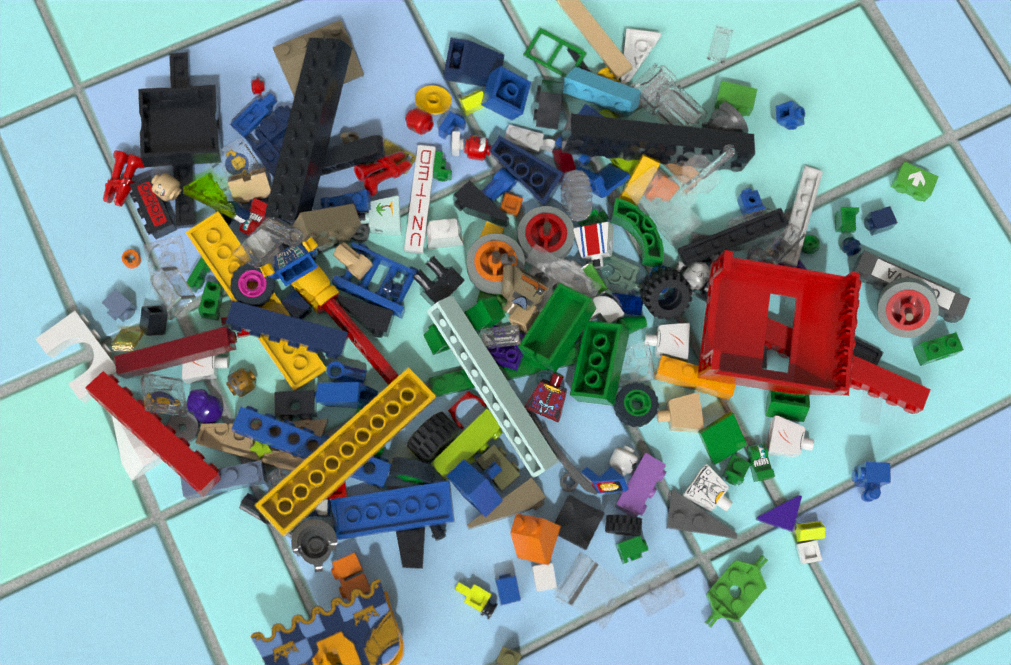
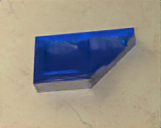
[612,292,643,316]

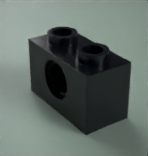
[274,390,317,421]

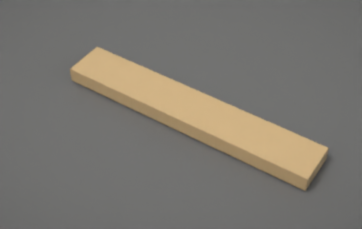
[556,0,633,79]

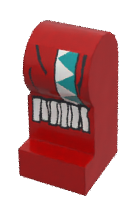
[239,198,268,237]

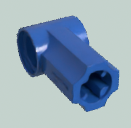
[481,168,517,203]
[327,361,367,384]

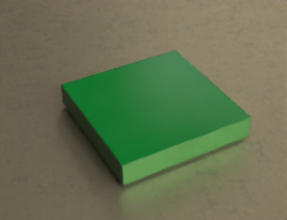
[698,411,747,465]

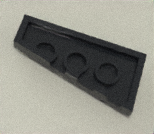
[388,486,425,569]

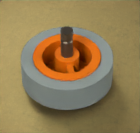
[467,234,525,294]

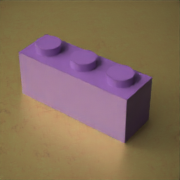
[615,453,667,517]

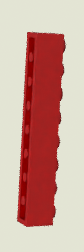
[85,371,221,497]

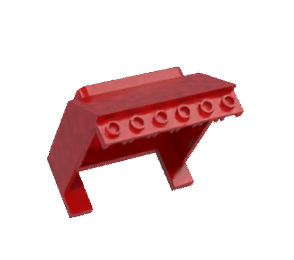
[697,250,861,396]

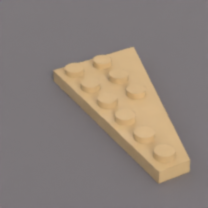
[195,419,328,471]

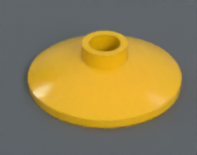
[415,85,452,115]

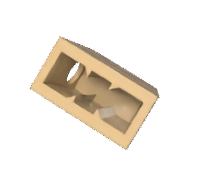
[656,392,704,433]

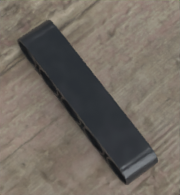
[321,135,385,176]

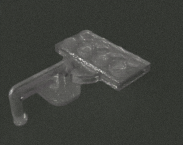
[624,144,735,247]

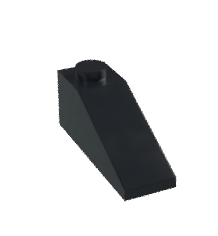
[453,180,509,227]
[337,295,395,338]

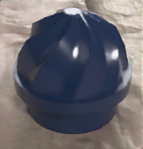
[842,237,861,256]

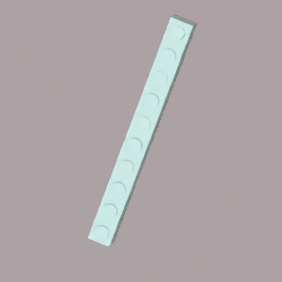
[427,295,559,478]

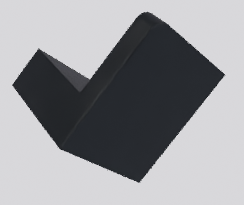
[139,305,168,336]

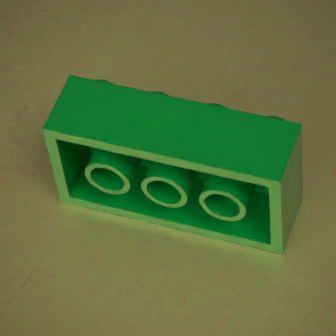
[570,321,630,406]

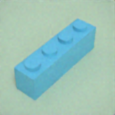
[563,67,641,117]

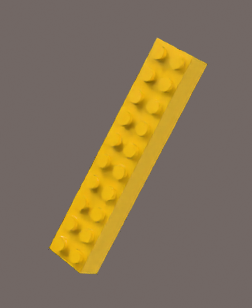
[255,367,436,538]

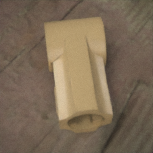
[333,242,373,280]

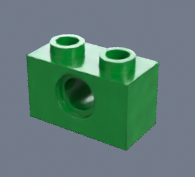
[913,332,964,366]

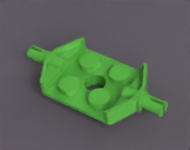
[705,555,768,628]

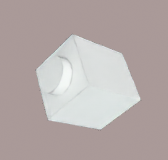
[532,563,557,592]

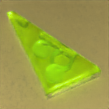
[183,172,236,218]

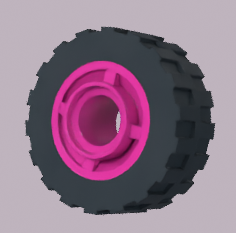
[230,262,275,307]

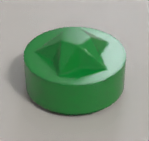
[801,235,820,254]

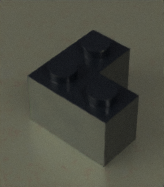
[533,79,564,130]

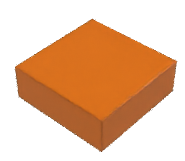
[500,193,523,217]

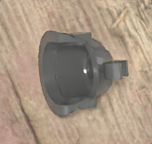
[702,102,748,133]
[291,519,337,572]

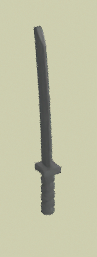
[526,409,598,495]

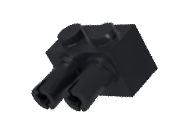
[412,255,465,306]

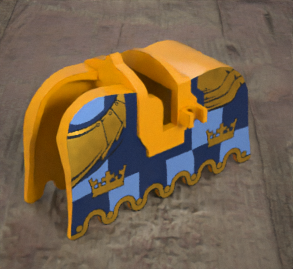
[250,579,405,665]

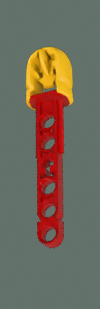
[291,264,399,385]

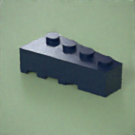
[490,135,564,206]

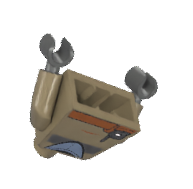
[500,253,549,315]

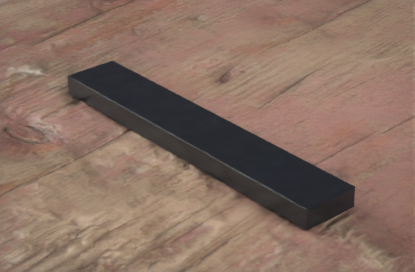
[677,208,789,267]

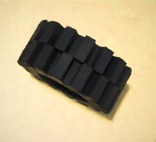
[605,514,642,536]

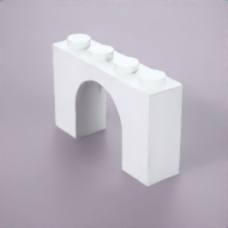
[36,311,121,403]

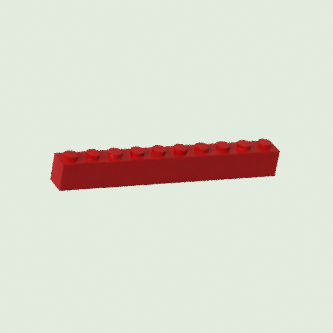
[764,318,931,414]

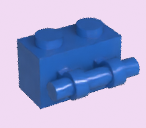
[852,462,891,502]

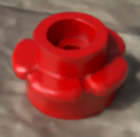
[251,77,265,96]

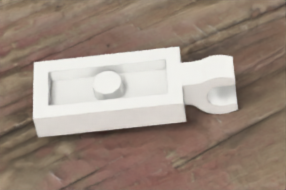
[505,125,555,154]

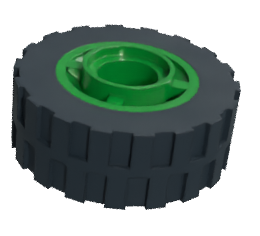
[614,382,659,427]
[389,457,436,485]

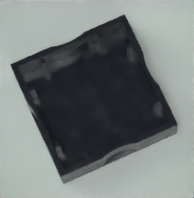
[138,85,222,167]

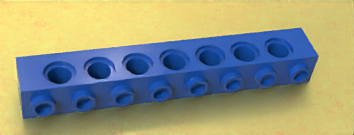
[231,406,391,489]

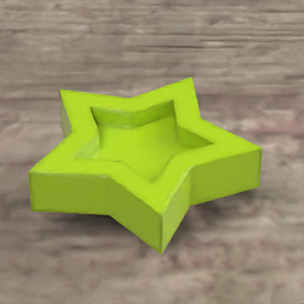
[249,441,273,459]

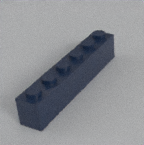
[226,301,349,359]

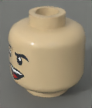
[151,173,181,201]

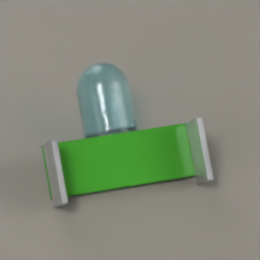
[577,262,615,298]

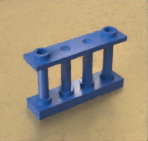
[332,242,418,319]

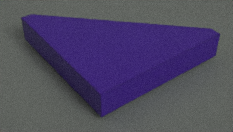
[756,495,802,532]

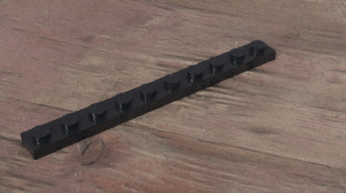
[169,52,197,229]

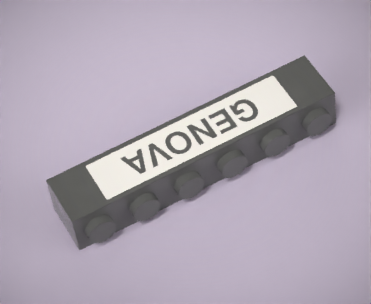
[852,250,971,323]

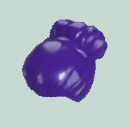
[187,389,223,424]

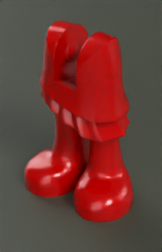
[103,150,146,207]
[354,151,412,196]

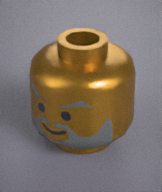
[226,368,257,397]

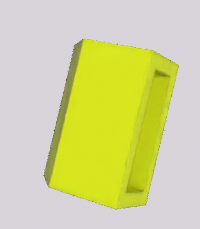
[459,89,484,116]
[795,521,825,542]

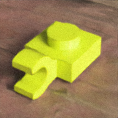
[454,582,492,612]

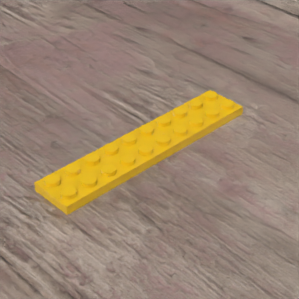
[185,211,327,391]

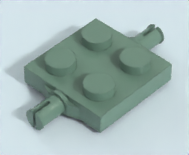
[585,256,642,303]

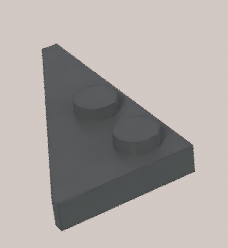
[666,490,737,539]

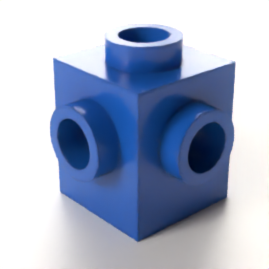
[776,101,805,130]

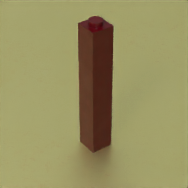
[114,326,237,379]

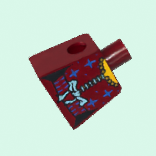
[525,372,567,423]

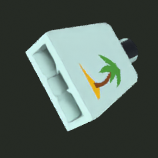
[358,196,401,236]

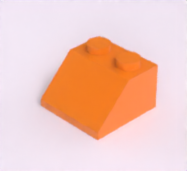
[510,513,561,566]

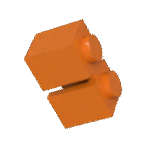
[331,552,371,602]

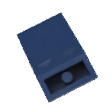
[444,37,505,87]

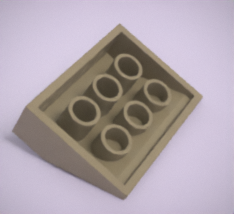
[272,20,364,97]

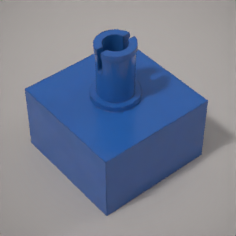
[447,459,503,517]

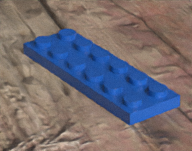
[331,481,455,540]

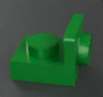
[433,151,452,182]
[578,209,610,227]
[722,454,751,486]

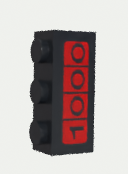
[130,176,177,239]

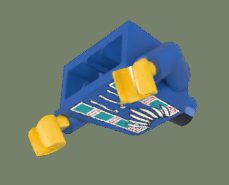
[259,237,318,286]

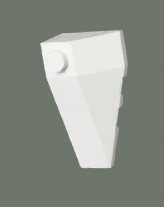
[112,416,163,481]

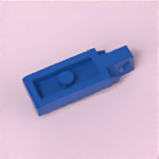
[230,93,277,139]

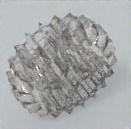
[560,170,593,222]

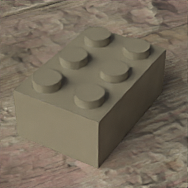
[290,204,361,248]

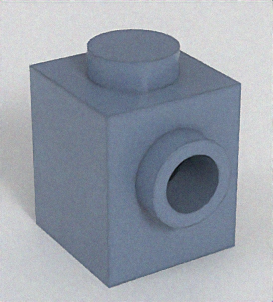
[101,289,137,322]

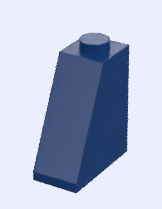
[315,382,378,409]

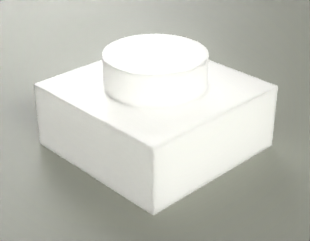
[452,131,464,156]
[796,540,822,565]

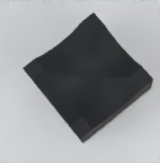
[554,494,605,550]

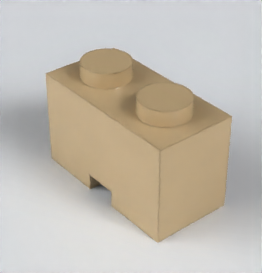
[228,167,271,204]

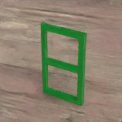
[523,28,587,78]

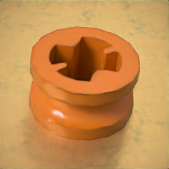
[121,249,141,269]

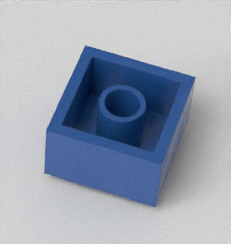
[481,66,531,121]

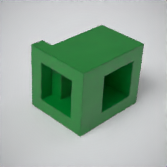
[615,536,649,565]

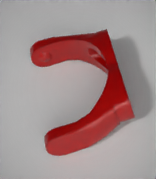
[448,391,487,430]

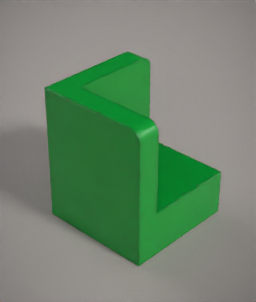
[835,207,860,233]

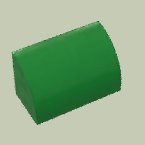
[765,390,810,422]

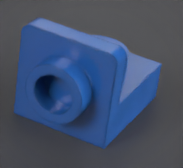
[438,111,466,140]

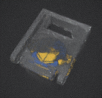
[205,138,262,192]
[140,373,188,417]

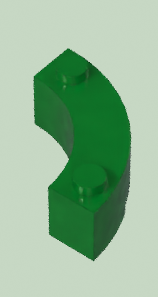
[610,198,664,267]
[423,296,506,355]

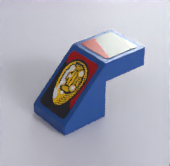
[581,467,629,494]

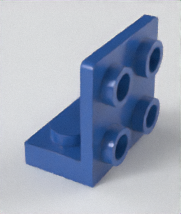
[574,165,631,198]

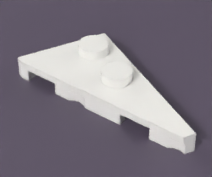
[620,29,661,85]

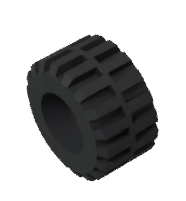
[640,267,693,320]
[407,411,459,463]

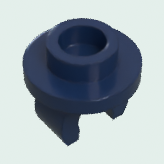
[382,280,402,299]

